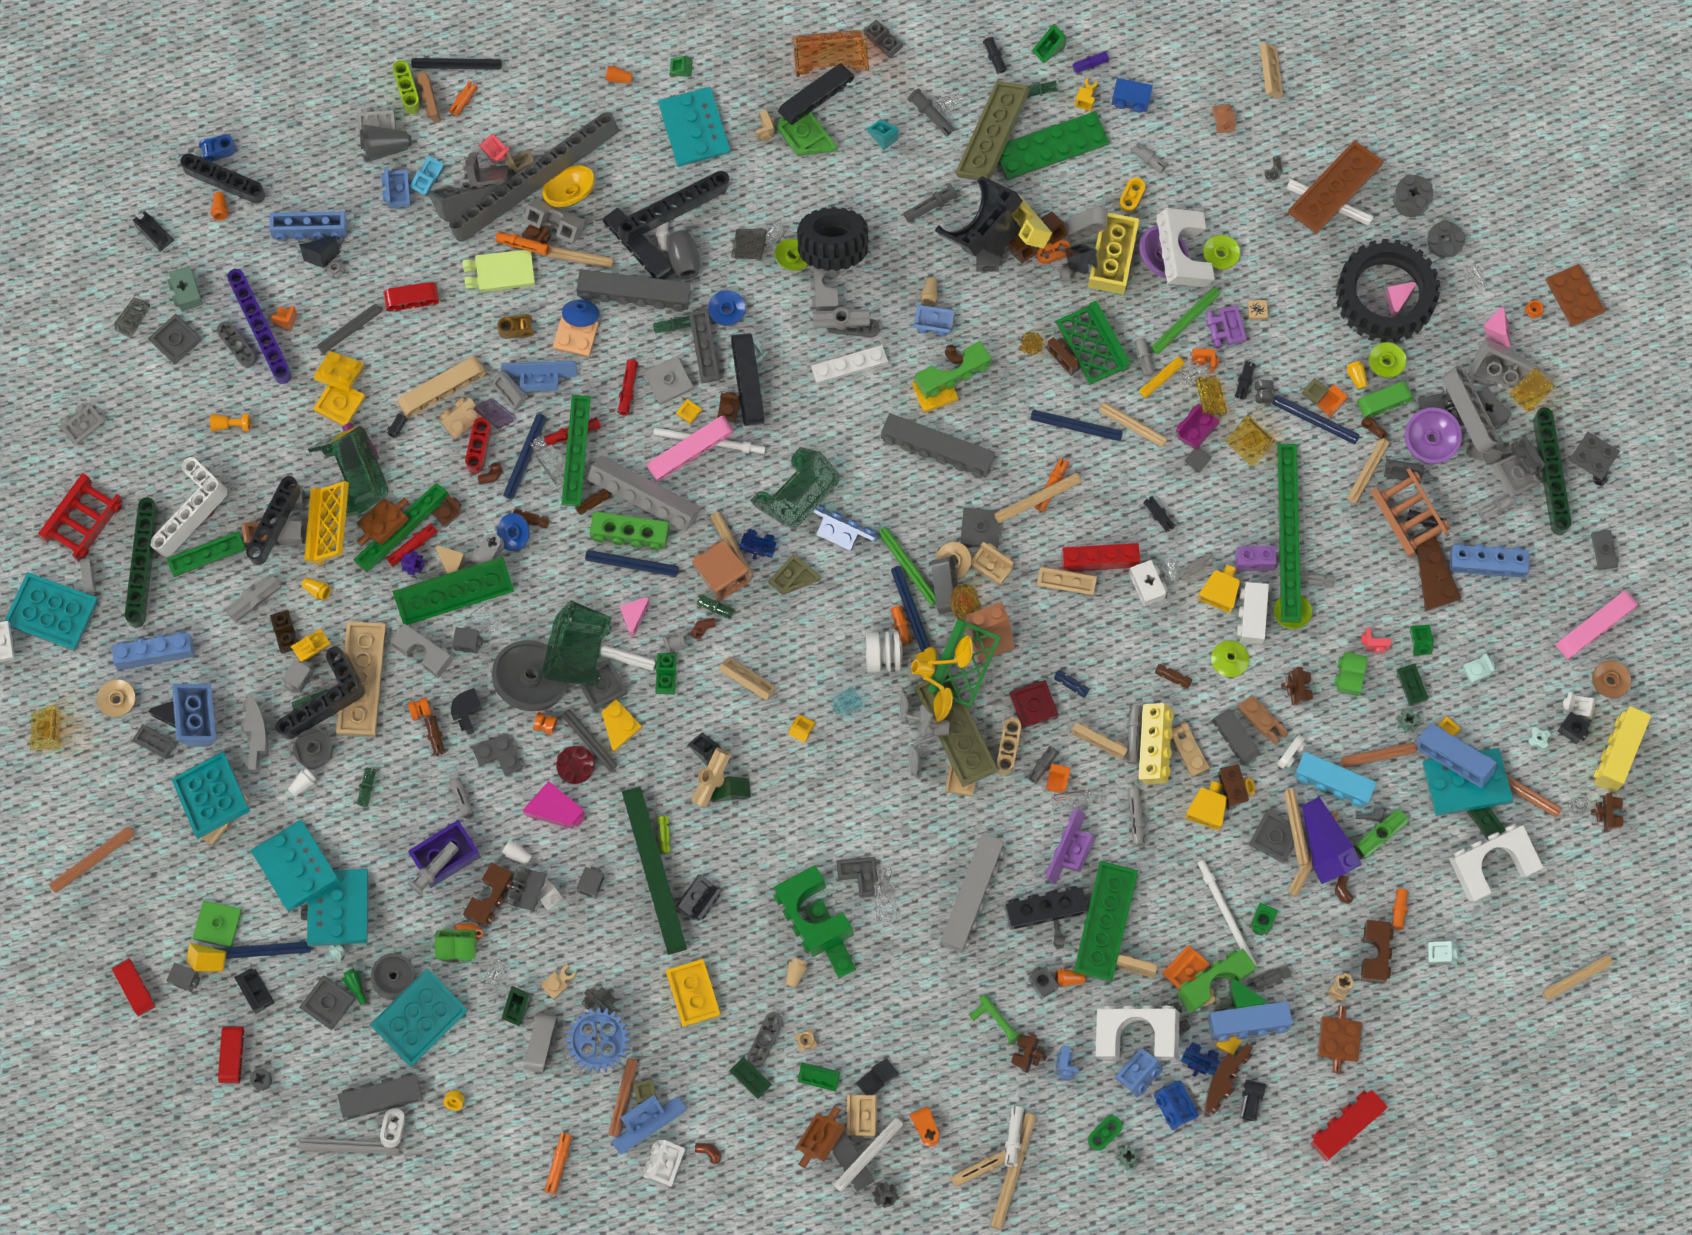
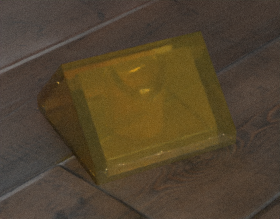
[1225,414,1275,467]
[30,705,62,751]

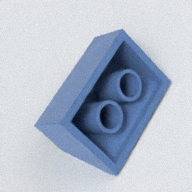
[172,684,216,747]

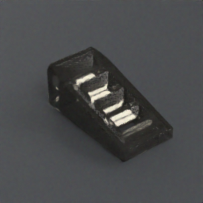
[114,297,150,338]

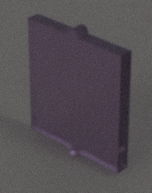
[473,398,516,430]

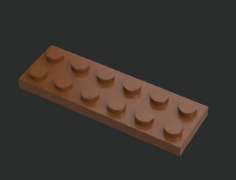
[1288,140,1384,234]

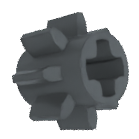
[872,1182,899,1208]

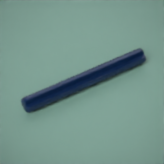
[1272,395,1359,444]
[1031,409,1123,441]
[503,413,547,500]
[585,550,679,577]
[891,566,931,652]
[214,941,311,959]

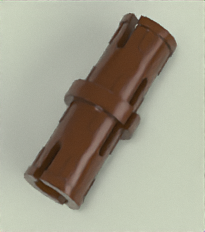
[424,716,446,756]

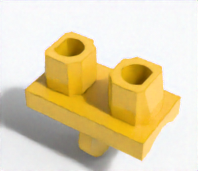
[291,628,331,663]

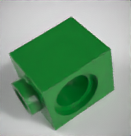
[1249,903,1278,936]

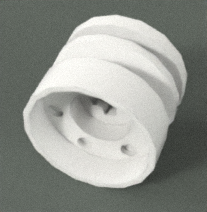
[866,631,903,673]

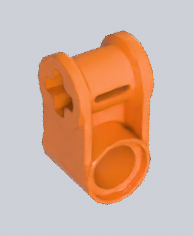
[909,1106,939,1147]

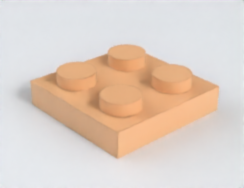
[553,317,599,358]

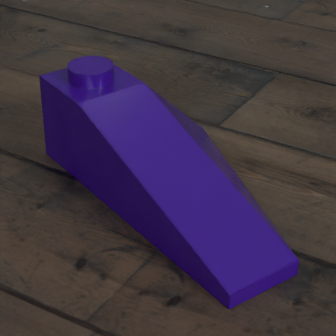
[1302,797,1362,884]

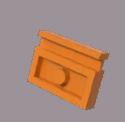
[1162,945,1210,991]

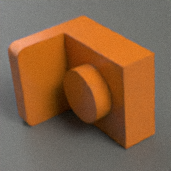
[1191,348,1219,373]

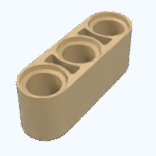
[996,718,1021,776]

